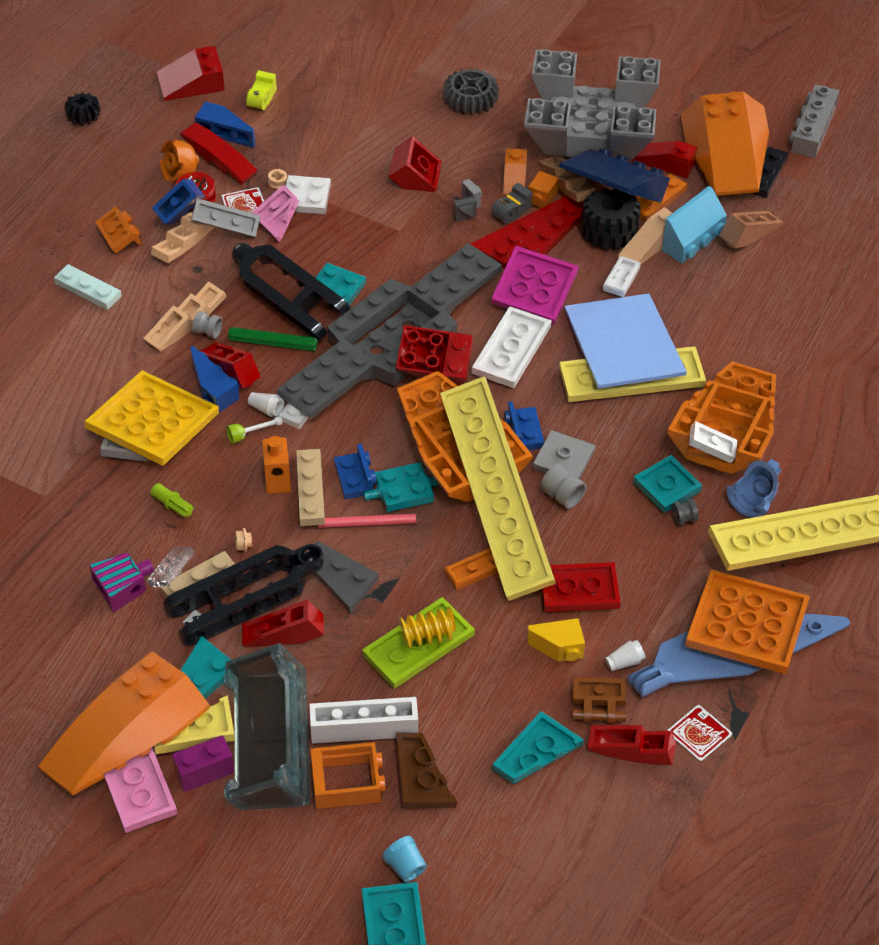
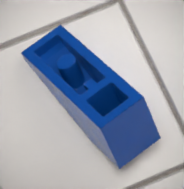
[195,101,255,148]

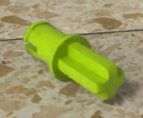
[150,483,194,518]

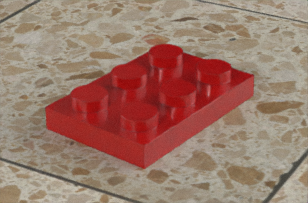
[542,562,621,612]

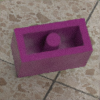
[172,735,235,792]

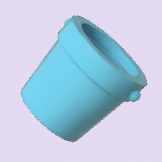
[382,836,427,883]

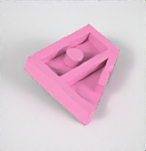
[252,184,299,242]

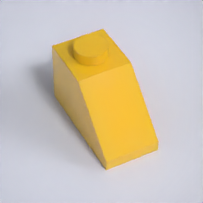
[527,618,585,662]

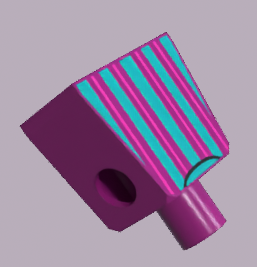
[89,553,154,612]

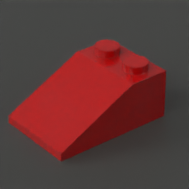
[157,46,225,101]

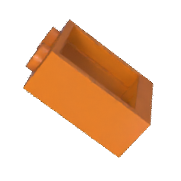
[310,742,386,809]

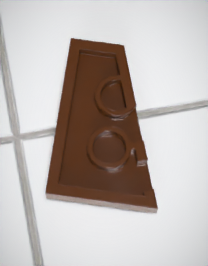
[395,733,457,808]

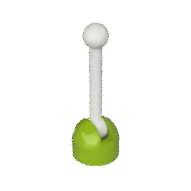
[226,416,283,444]

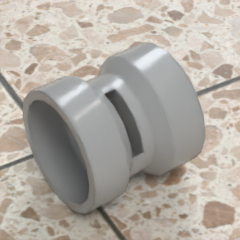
[192,311,223,339]

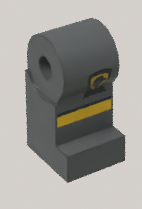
[491,183,532,224]

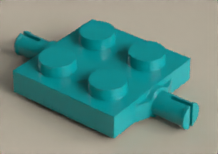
[363,462,439,512]

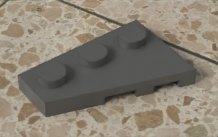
[308,541,379,613]

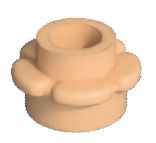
[235,528,252,553]

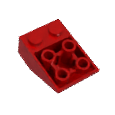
[396,325,473,386]

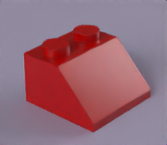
[388,136,442,192]

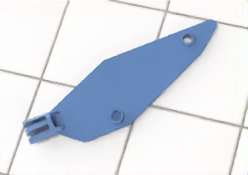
[627,614,850,697]

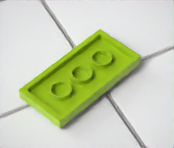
[362,597,475,689]

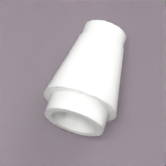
[248,392,284,417]
[605,640,646,672]

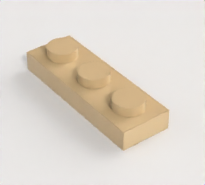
[160,551,235,606]

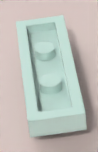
[54,264,122,310]

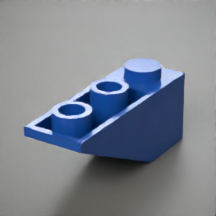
[190,346,239,413]

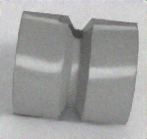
[540,464,587,509]

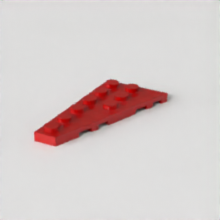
[471,196,585,269]

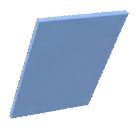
[564,294,687,389]

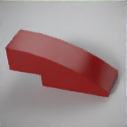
[587,725,676,765]

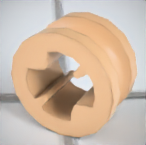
[268,169,287,189]

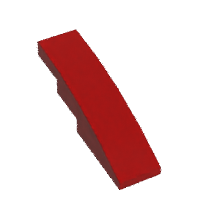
[180,122,258,185]

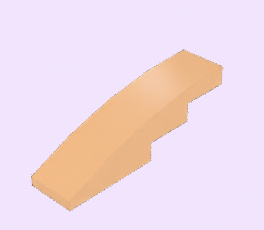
[151,211,214,263]
[143,281,227,352]

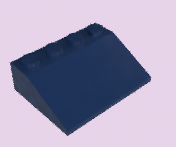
[559,148,670,202]

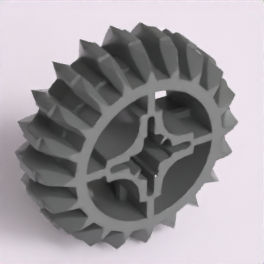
[443,68,499,115]

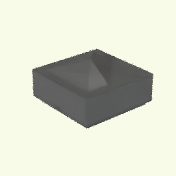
[453,196,476,222]

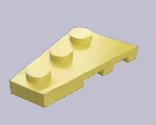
[154,695,235,754]

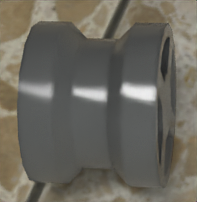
[671,498,699,526]

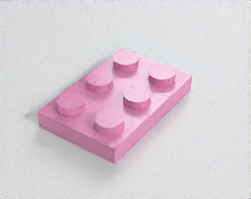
[104,747,178,833]

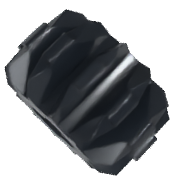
[64,92,101,126]

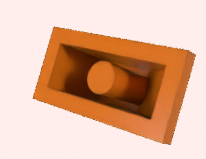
[503,148,527,197]

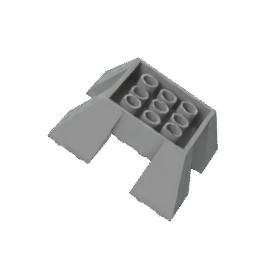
[524,49,661,162]

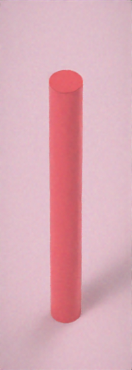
[318,514,416,528]

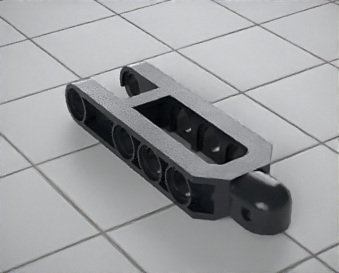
[231,243,351,342]
[163,544,324,646]

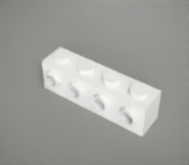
[310,697,418,744]

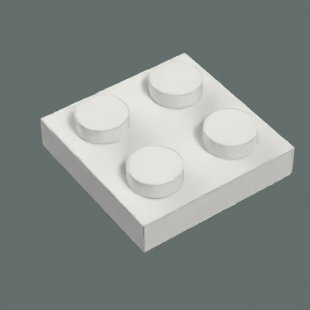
[286,175,331,214]

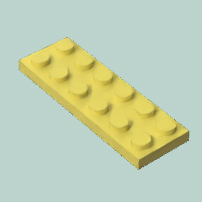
[559,346,706,402]

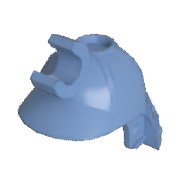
[727,459,782,518]

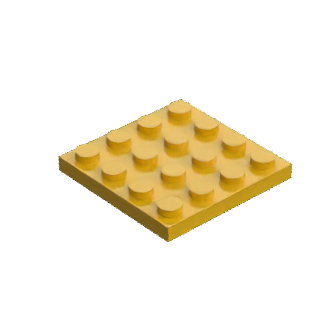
[85,370,219,466]

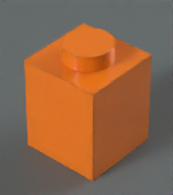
[528,171,559,208]

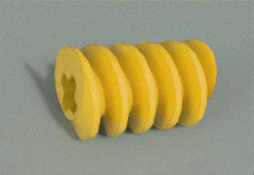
[399,607,456,649]

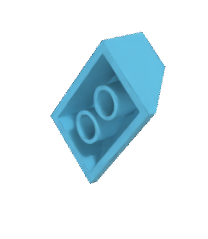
[662,186,727,263]

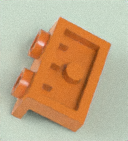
[95,206,143,254]

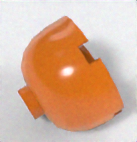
[160,140,199,183]

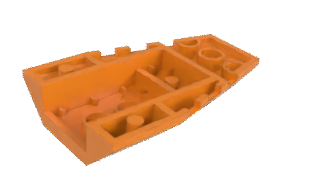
[681,92,769,196]
[667,361,776,474]
[397,371,533,502]
[38,651,210,796]

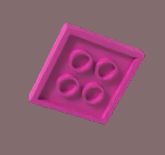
[491,246,579,324]

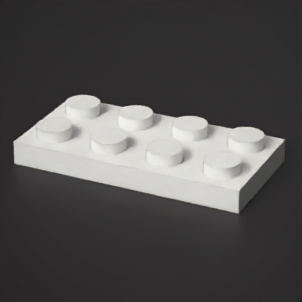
[472,307,551,388]

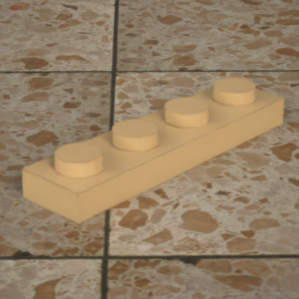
[296,449,325,526]

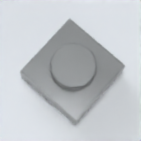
[462,179,482,209]

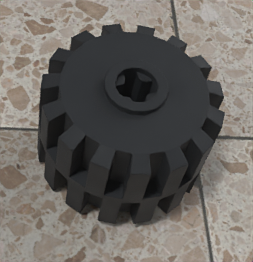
[581,188,641,250]

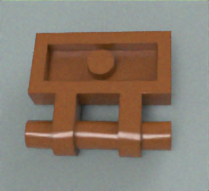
[573,677,626,724]

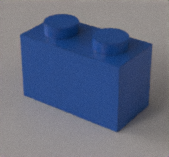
[152,179,205,225]

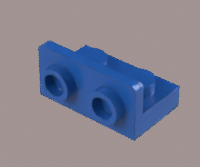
[504,401,545,450]
[334,444,376,500]

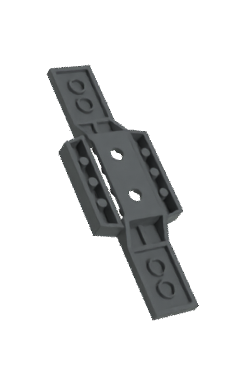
[277,243,502,419]

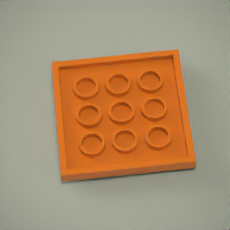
[685,569,810,674]

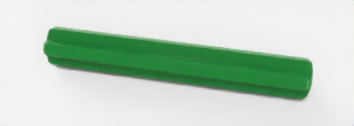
[228,327,318,351]

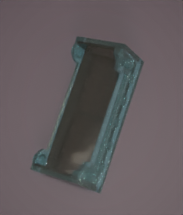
[224,643,310,810]

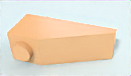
[618,207,672,264]

